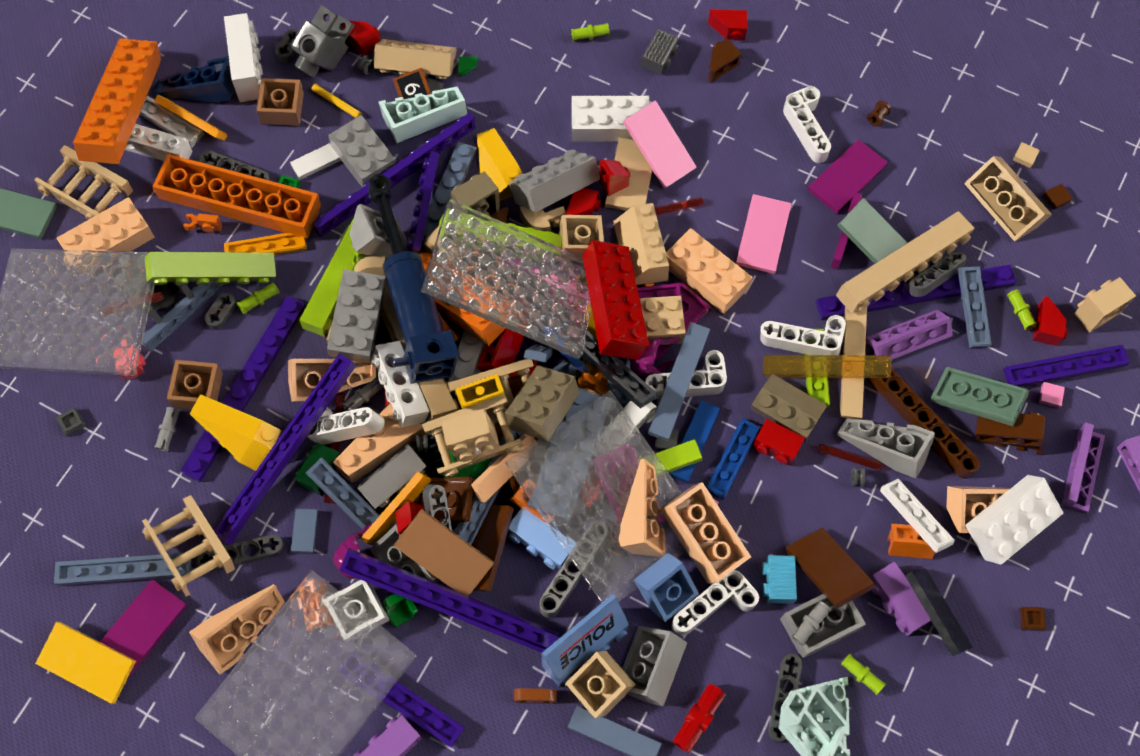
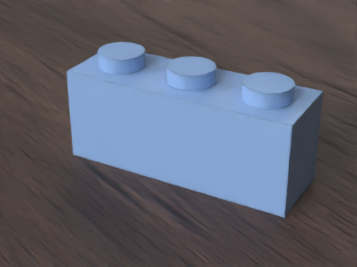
[508,507,576,570]

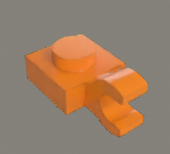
[183,213,223,233]
[578,372,608,398]

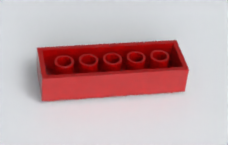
[582,240,649,360]

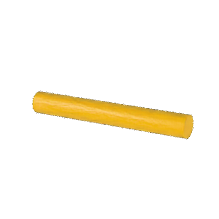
[311,84,361,118]

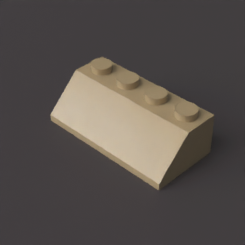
[374,39,457,79]
[964,156,1052,241]
[613,203,669,285]

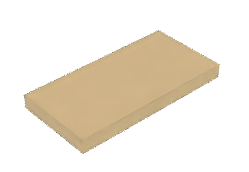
[605,137,652,211]

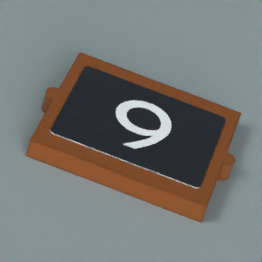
[392,68,431,99]

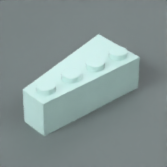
[379,87,467,143]

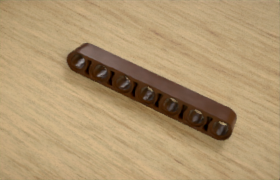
[867,361,980,479]

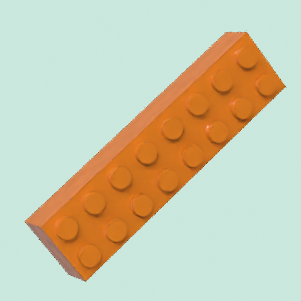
[73,39,162,164]
[152,154,322,239]

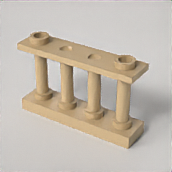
[34,145,133,220]
[448,359,534,424]
[422,394,524,477]
[142,495,235,597]

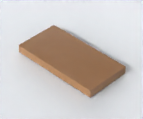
[394,509,494,596]

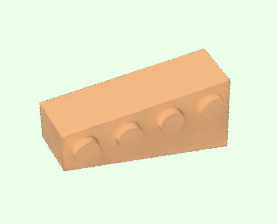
[333,403,426,483]

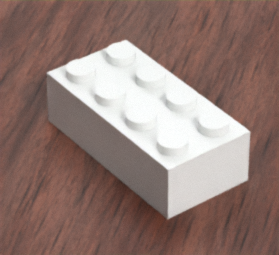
[224,13,263,102]
[571,96,649,142]
[965,475,1063,565]

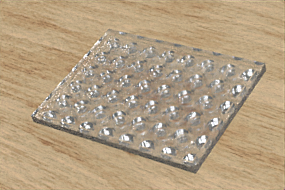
[421,199,591,359]
[0,248,155,376]
[505,390,686,602]
[195,570,417,756]

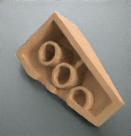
[288,359,376,401]
[619,459,665,557]
[947,486,1011,533]
[189,584,285,675]

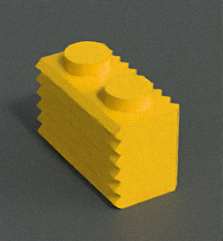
[455,373,505,409]

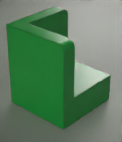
[382,594,418,628]

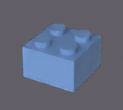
[634,553,699,622]

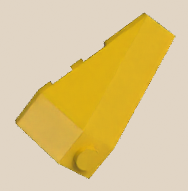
[477,128,523,201]
[190,394,282,471]

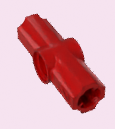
[672,683,726,754]

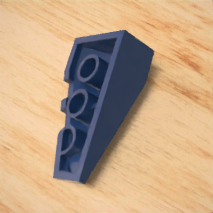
[153,57,235,102]

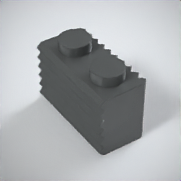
[641,29,679,75]

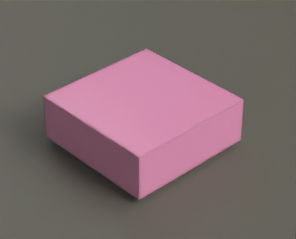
[1039,382,1065,408]

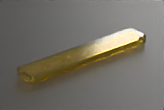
[763,355,891,378]

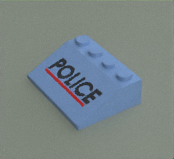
[542,594,629,687]

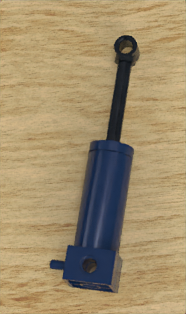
[368,174,459,384]

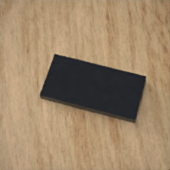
[905,569,973,656]

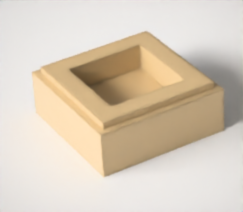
[1013,142,1040,168]

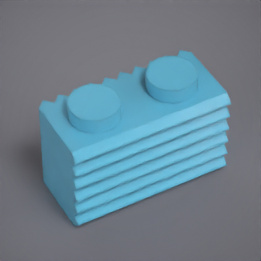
[762,555,797,604]

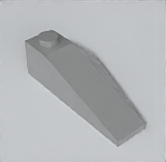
[837,418,935,478]

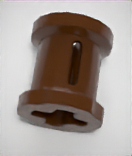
[867,101,892,127]

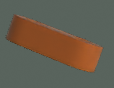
[513,688,557,704]

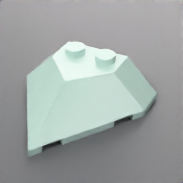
[779,676,850,756]

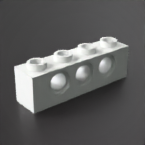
[125,124,193,161]
[371,341,429,428]

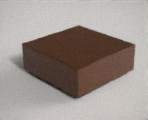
[1043,184,1073,209]
[1020,606,1046,631]

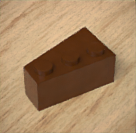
[976,412,1045,456]

